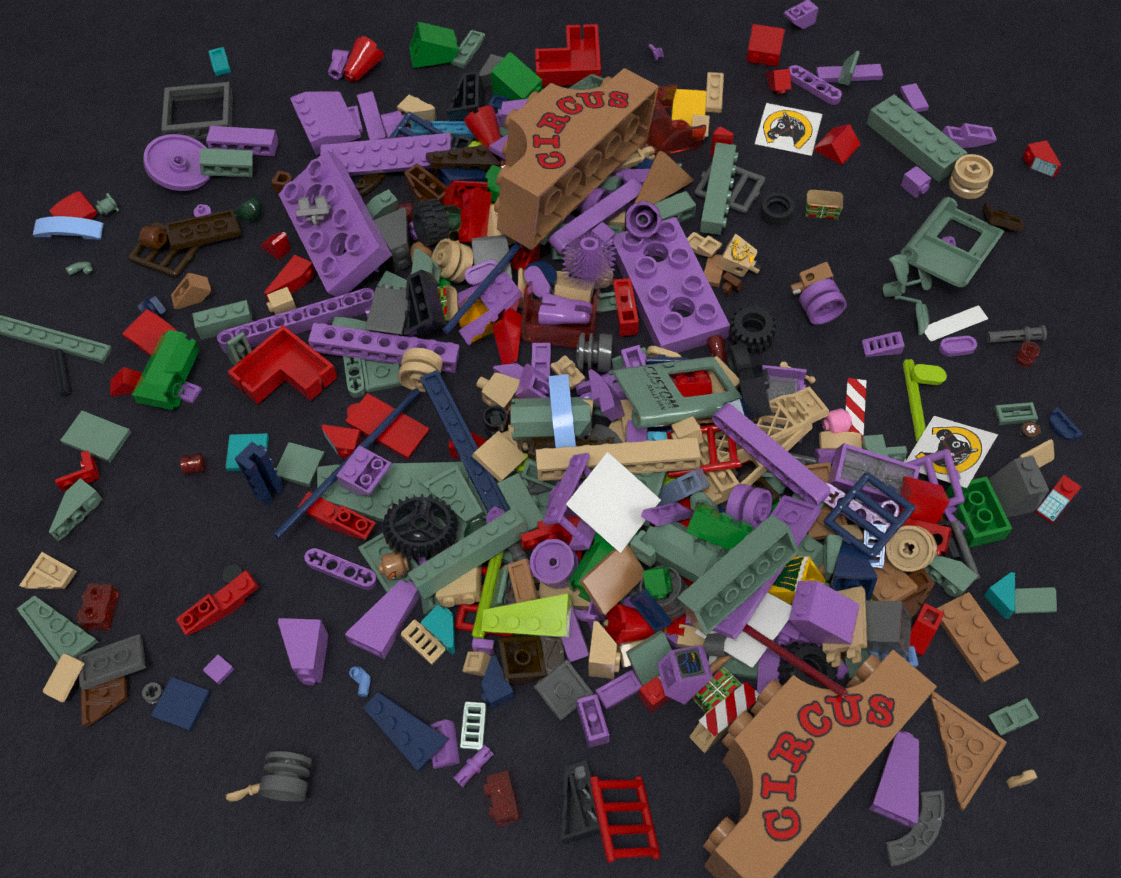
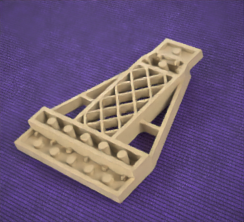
[696,386,829,505]

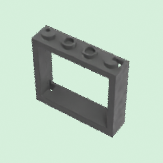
[161,82,233,139]

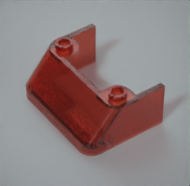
[647,84,707,154]
[521,281,601,348]

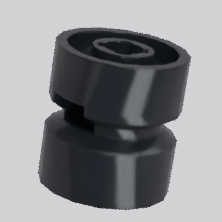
[483,405,509,438]

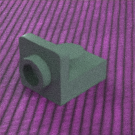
[630,530,656,567]

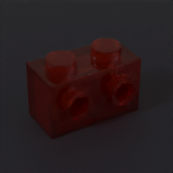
[77,584,119,631]
[483,771,520,826]

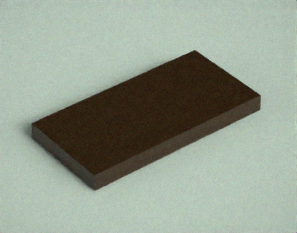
[165,209,242,251]

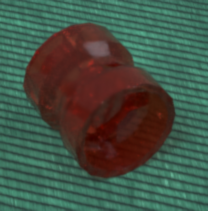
[1015,341,1040,367]
[180,453,205,475]

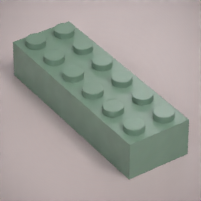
[867,95,967,182]
[677,515,799,635]

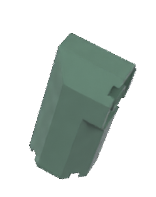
[511,397,592,441]
[643,521,730,582]

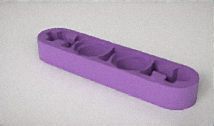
[789,65,842,105]
[304,548,378,590]

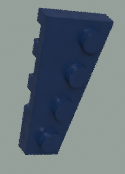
[363,692,450,771]

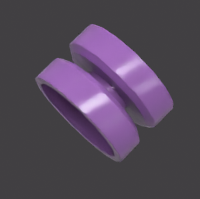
[799,279,847,325]
[726,483,772,528]
[530,539,580,589]

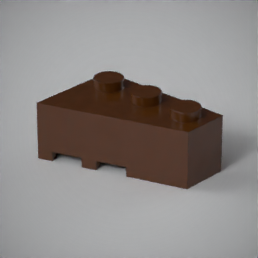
[404,163,447,209]

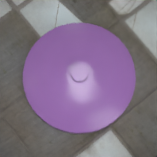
[143,134,212,191]

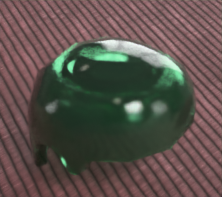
[442,204,462,231]

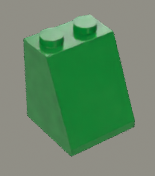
[409,22,459,68]
[491,52,543,101]

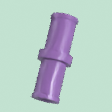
[453,745,494,787]

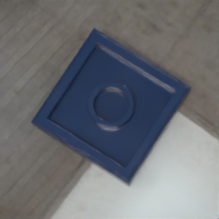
[151,677,211,732]

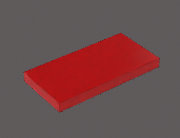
[345,393,430,460]

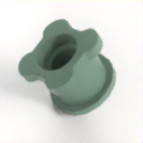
[96,193,119,216]

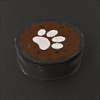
[1019,421,1041,441]

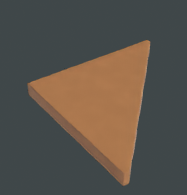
[634,151,694,204]
[930,691,1007,811]

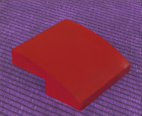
[49,191,98,220]
[122,309,177,356]

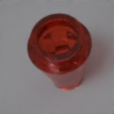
[707,335,727,362]

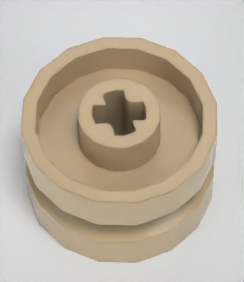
[949,154,993,199]
[432,238,473,283]
[398,348,443,392]
[886,525,937,572]

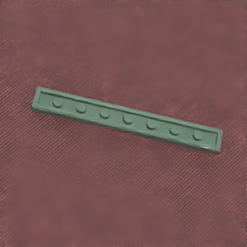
[0,315,113,363]

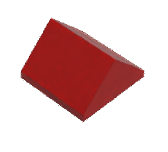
[814,124,861,165]
[898,476,950,525]

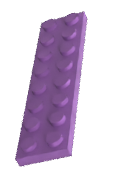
[320,133,452,176]
[712,495,821,640]

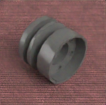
[576,332,612,373]
[640,565,689,619]
[258,751,312,802]

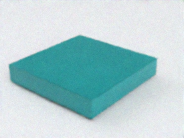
[226,434,269,471]

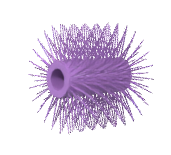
[562,227,616,290]

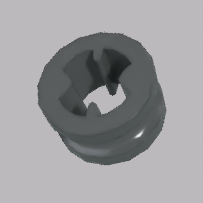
[142,682,163,704]

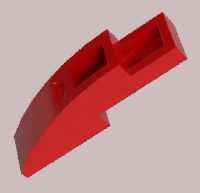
[298,491,376,540]
[520,517,580,550]
[176,570,259,636]

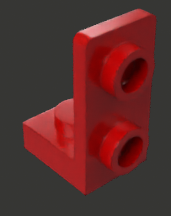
[55,450,100,491]

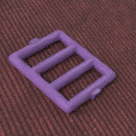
[897,449,965,516]

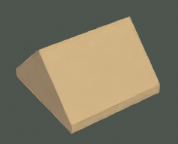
[554,276,595,303]

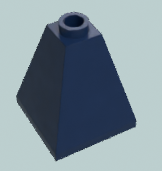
[830,542,878,601]

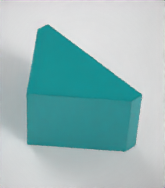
[984,572,1015,619]

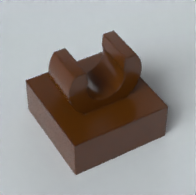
[722,272,743,295]

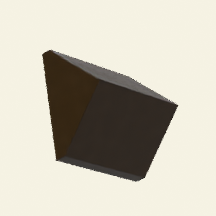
[498,636,546,686]

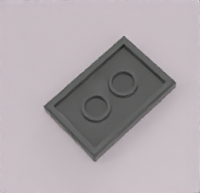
[78,634,146,690]

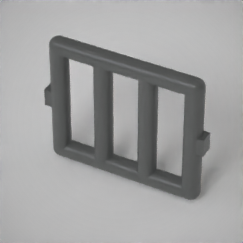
[694,163,765,213]

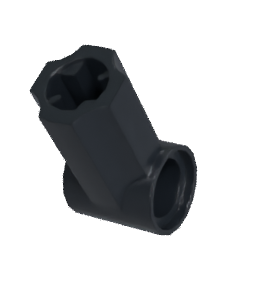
[934,521,963,561]

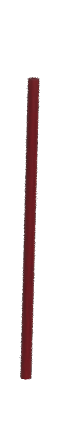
[687,584,848,698]

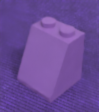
[789,581,860,645]
[278,618,328,685]

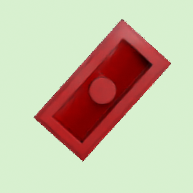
[710,127,734,157]

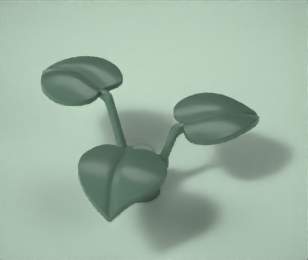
[883,254,932,336]

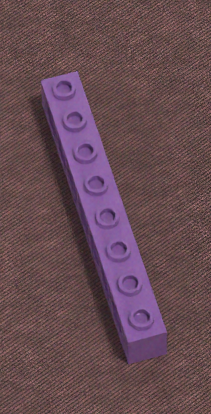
[308,323,459,373]

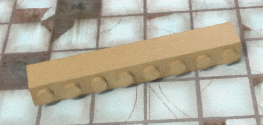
[536,437,701,481]

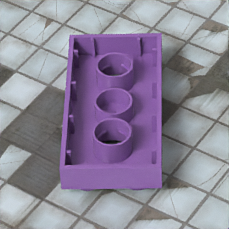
[279,150,392,297]
[610,217,730,353]

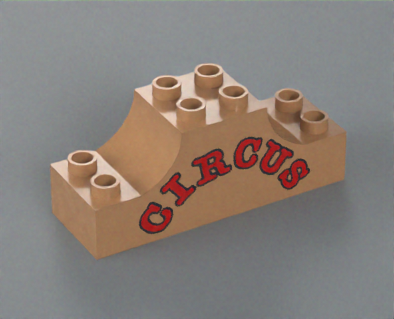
[494,68,659,250]
[703,650,937,878]

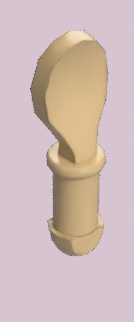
[226,783,260,802]

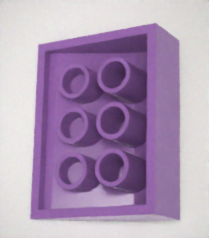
[290,91,361,155]

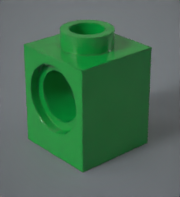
[642,566,673,599]

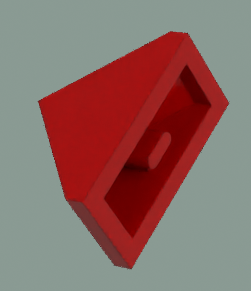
[260,232,291,260]
[511,243,540,271]
[110,367,142,397]

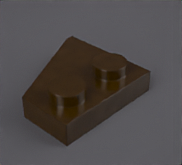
[983,202,1025,232]

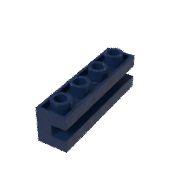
[235,442,284,506]

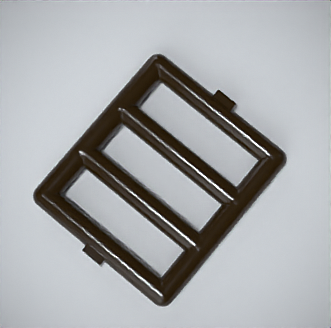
[128,222,202,277]

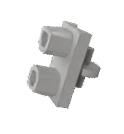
[296,195,332,226]

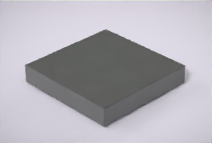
[533,660,593,721]

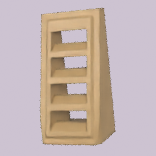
[401,620,446,665]

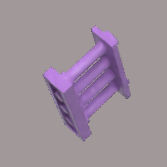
[543,453,596,551]

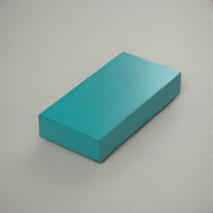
[208,47,231,76]

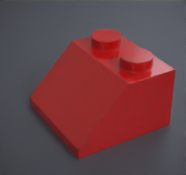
[746,24,785,67]

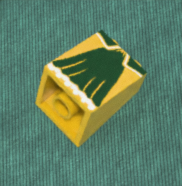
[768,556,826,606]

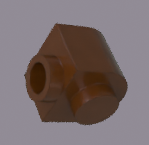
[272,171,293,193]

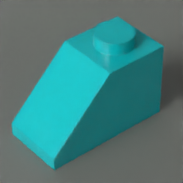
[421,605,456,655]

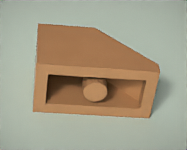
[171,273,211,309]

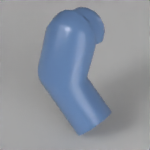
[349,666,371,697]

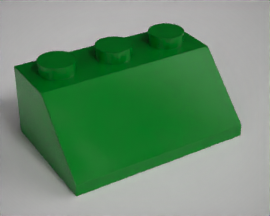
[686,504,756,550]

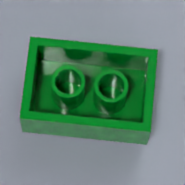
[946,476,1012,548]

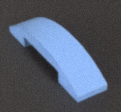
[33,216,104,240]
[549,374,576,448]

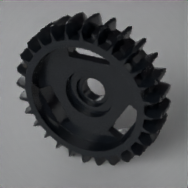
[383,494,458,562]

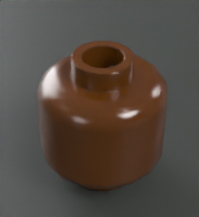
[139,225,167,249]

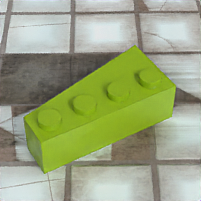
[481,593,572,638]

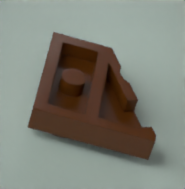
[902,568,935,620]
[81,677,127,727]

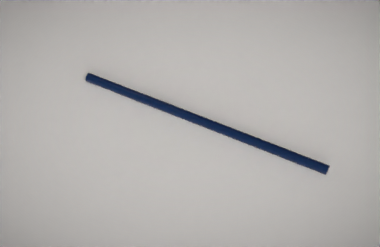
[442,242,523,334]
[273,388,421,539]

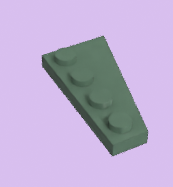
[17,596,98,663]

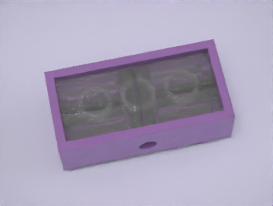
[828,443,920,506]

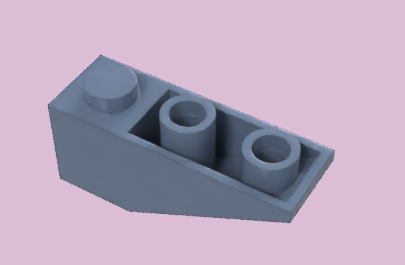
[656,468,710,507]

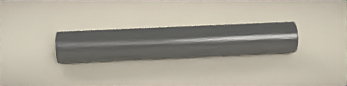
[950,520,980,579]

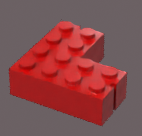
[535,24,601,86]
[228,325,337,404]

